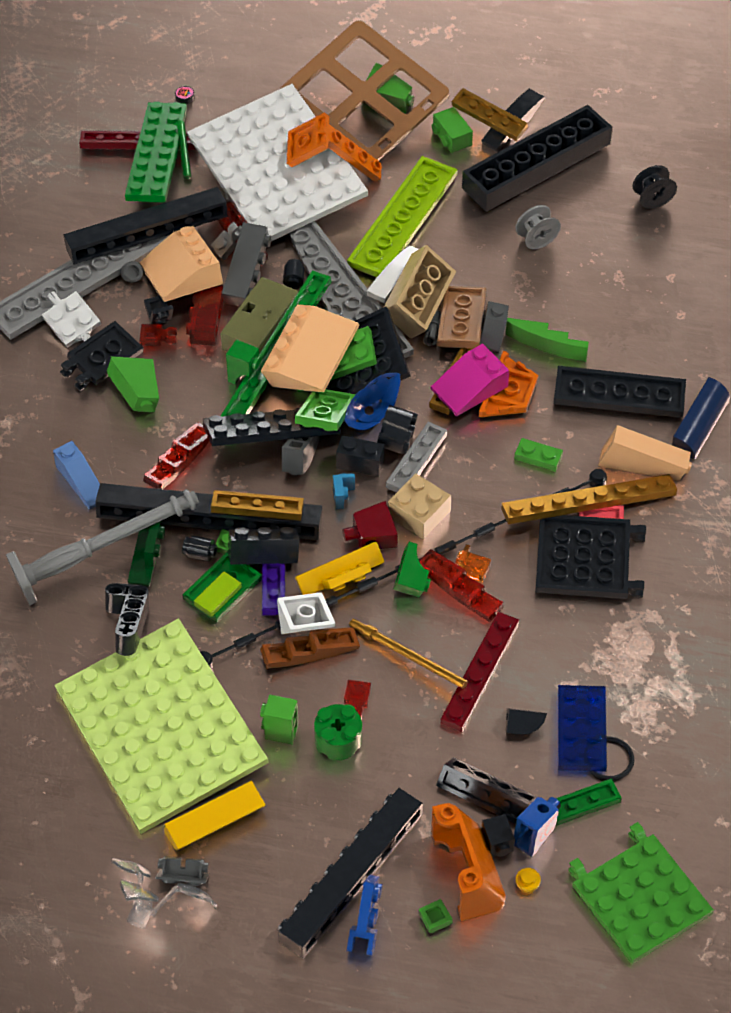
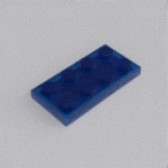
[558,685,607,772]

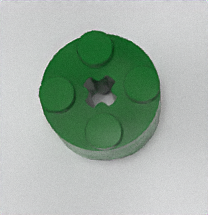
[314,704,362,760]

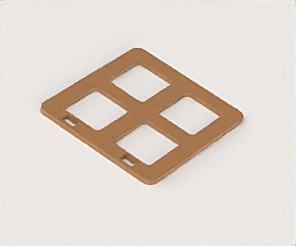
[280,21,450,161]

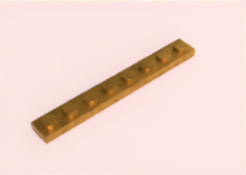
[501,474,677,525]

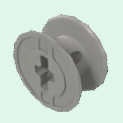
[515,205,561,249]

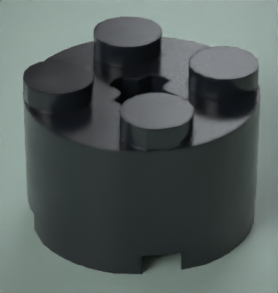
[377,405,418,454]

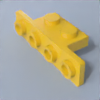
[295,542,384,595]

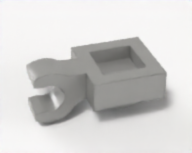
[211,222,242,260]

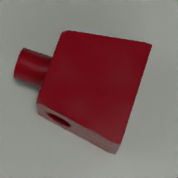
[342,501,398,549]

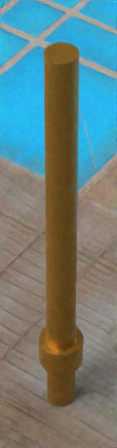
[349,618,468,689]

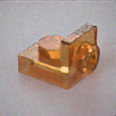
[455,544,491,582]

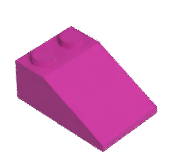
[431,344,509,416]

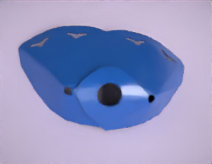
[345,373,401,430]

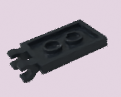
[60,321,144,391]

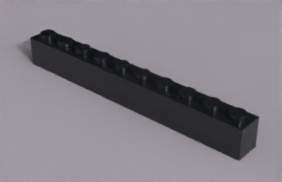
[95,483,322,540]

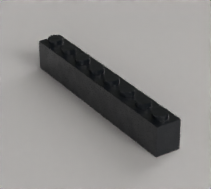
[63,187,228,265]
[278,788,423,959]

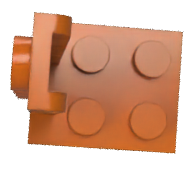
[287,112,382,181]

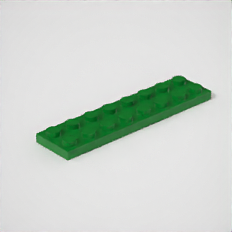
[125,101,187,203]

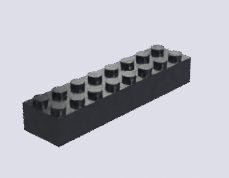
[462,105,613,212]

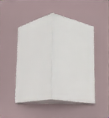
[277,592,335,634]

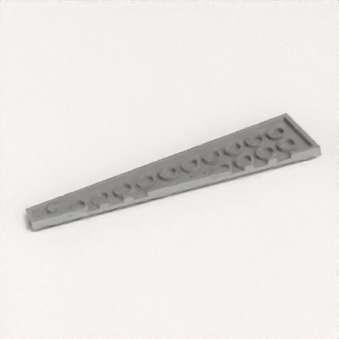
[288,221,414,358]

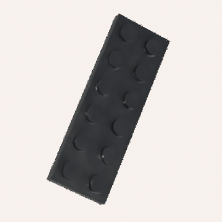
[553,366,686,418]
[203,407,341,446]

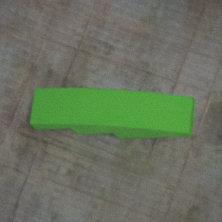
[505,318,589,362]

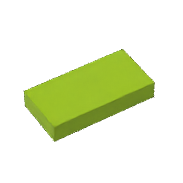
[194,571,242,617]

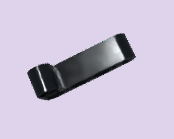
[105,583,149,656]

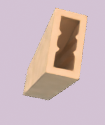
[598,425,692,481]

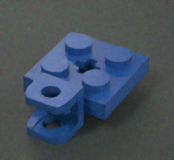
[347,875,383,956]

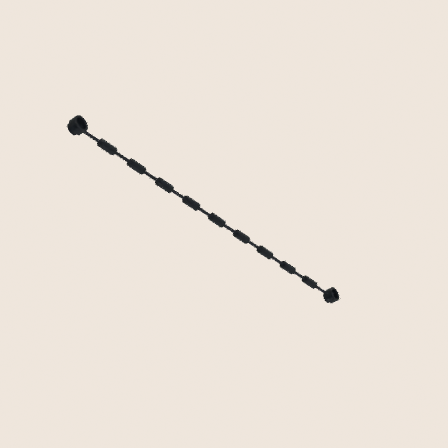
[200,469,607,669]

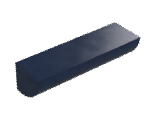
[672,377,730,460]

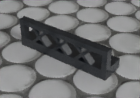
[436,757,537,824]

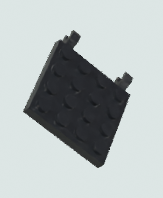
[535,515,646,599]

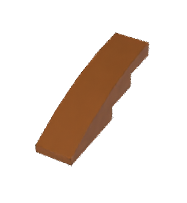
[260,627,360,669]

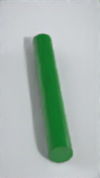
[176,120,191,179]

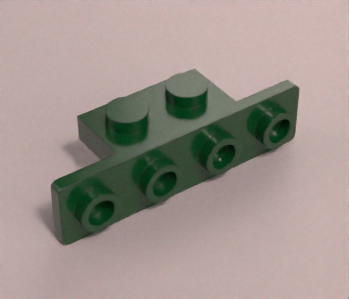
[128,521,165,587]

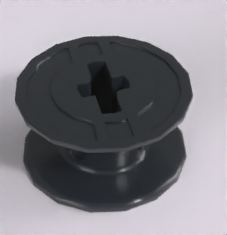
[632,165,677,209]

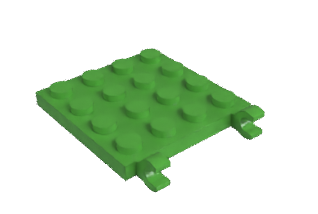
[568,822,714,964]

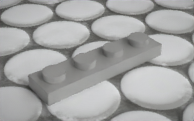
[386,422,447,492]

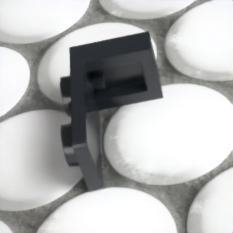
[144,296,174,326]

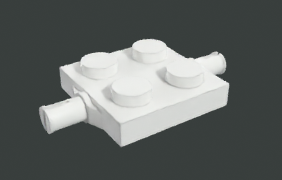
[42,291,101,348]

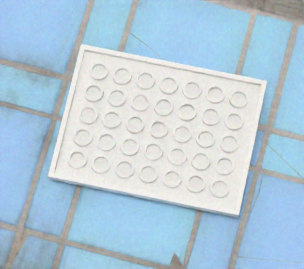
[187,84,368,241]

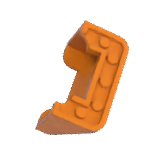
[431,803,506,921]

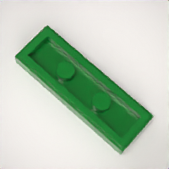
[555,778,622,826]

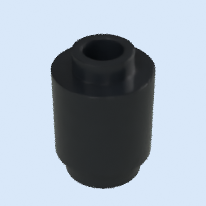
[283,259,305,289]
[182,535,217,562]

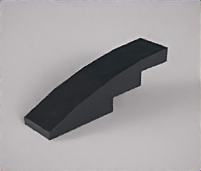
[481,88,545,152]

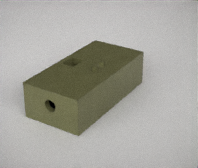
[220,277,299,354]

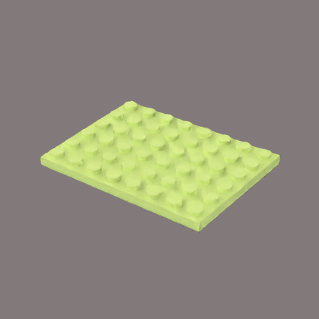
[55,618,269,834]

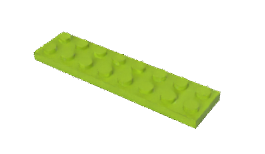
[347,156,458,277]

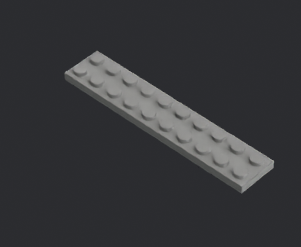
[0,235,169,340]

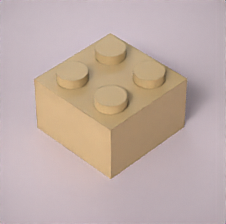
[388,473,451,540]

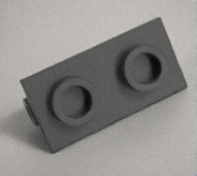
[156,856,209,886]

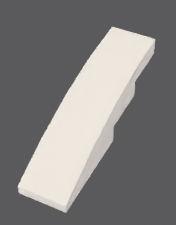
[367,245,418,303]

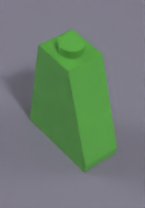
[366,63,414,114]
[107,357,159,412]

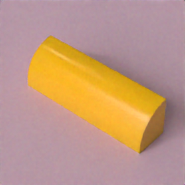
[164,781,266,850]

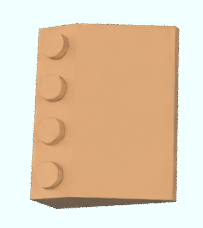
[139,226,223,302]
[261,305,360,392]

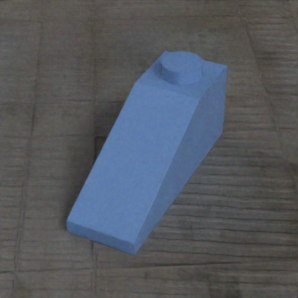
[53,441,100,510]

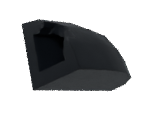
[506,708,547,734]

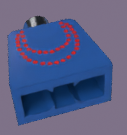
[514,797,561,857]

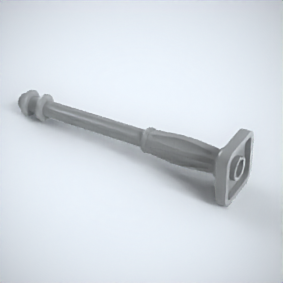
[6,489,199,605]

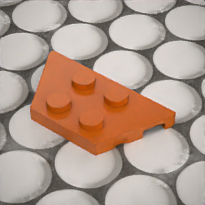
[479,351,539,417]

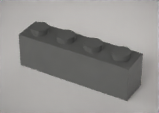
[222,222,271,306]

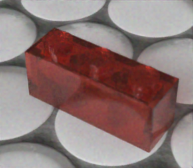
[186,285,224,346]

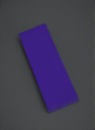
[262,564,285,616]

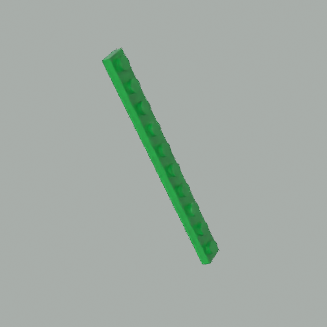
[221,270,332,416]

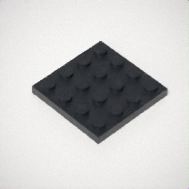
[326,306,411,399]

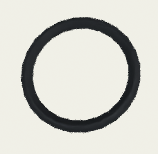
[583,736,635,781]

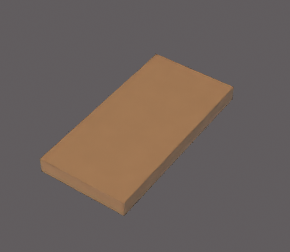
[437,286,486,348]

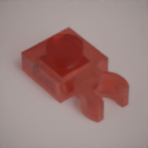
[139,324,177,346]
[344,680,371,719]

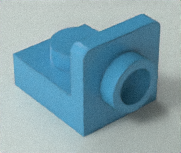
[333,473,355,510]

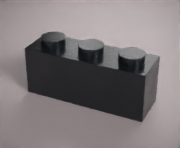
[228,527,300,565]

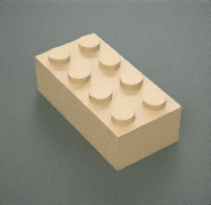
[384,245,456,339]

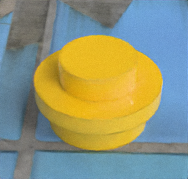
[516,868,541,893]

